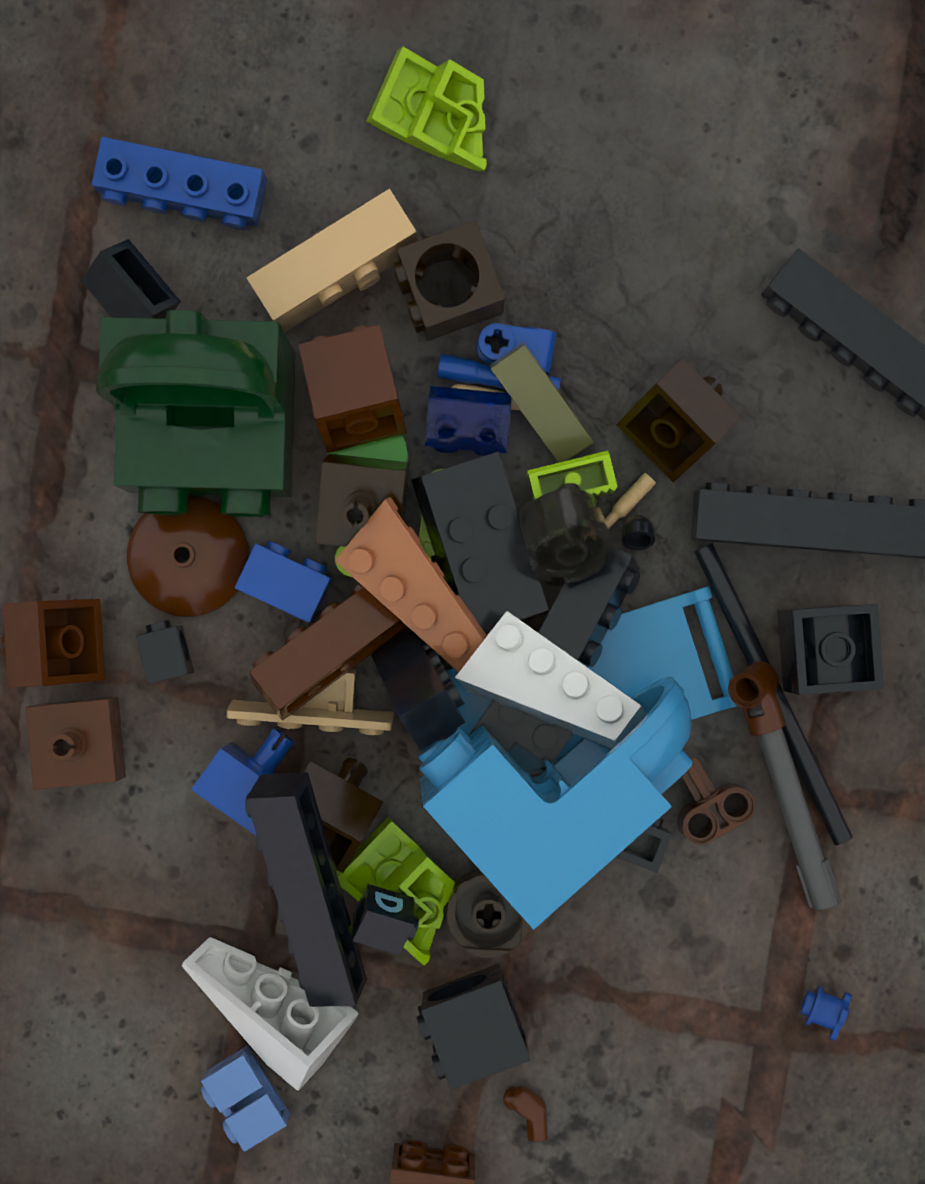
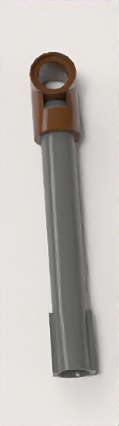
[728,661,842,910]

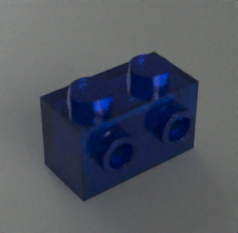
[425,386,512,456]

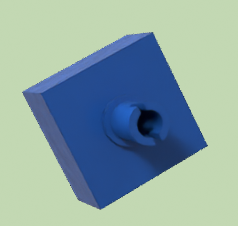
[191,727,295,836]

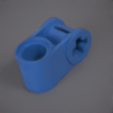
[476,323,556,375]

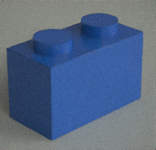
[235,540,333,623]

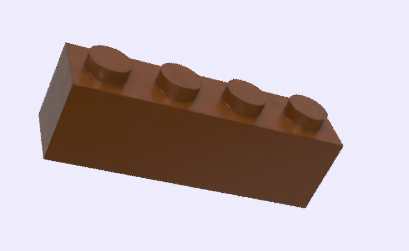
[249,583,408,721]

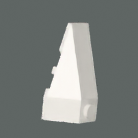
[182,937,359,1091]

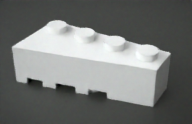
[455,611,647,749]

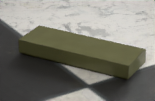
[490,342,594,463]

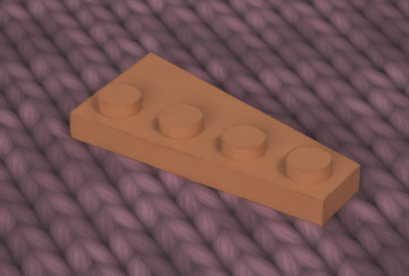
[335,497,487,672]

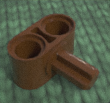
[677,757,755,845]

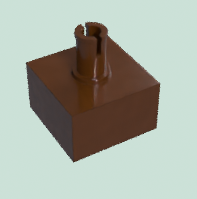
[0,599,105,688]
[26,697,126,790]

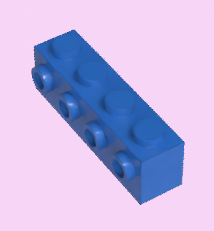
[91,137,267,230]

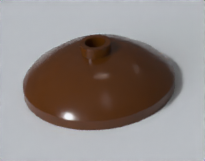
[127,495,249,617]

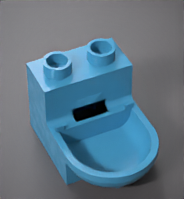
[417,677,693,930]

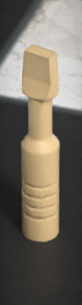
[583,473,656,543]

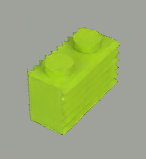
[526,451,617,512]

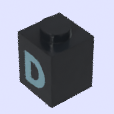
[352,884,419,955]

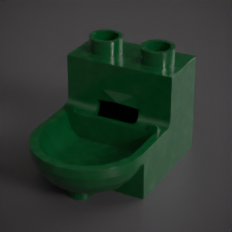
[96,310,296,517]

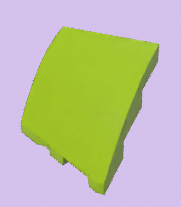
[366,46,487,172]
[336,817,455,966]

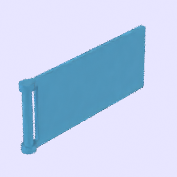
[447,586,738,771]

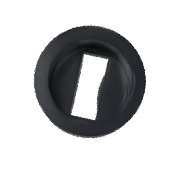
[622,515,655,550]

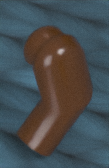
[503,1086,548,1142]

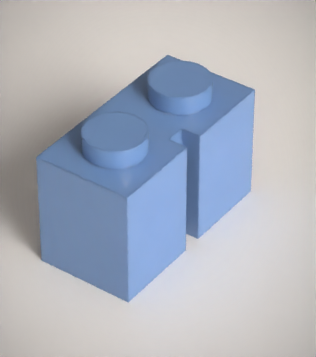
[201,1045,291,1152]

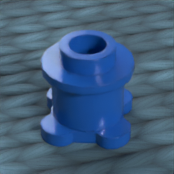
[800,986,852,1041]

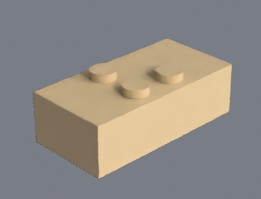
[246,188,418,333]

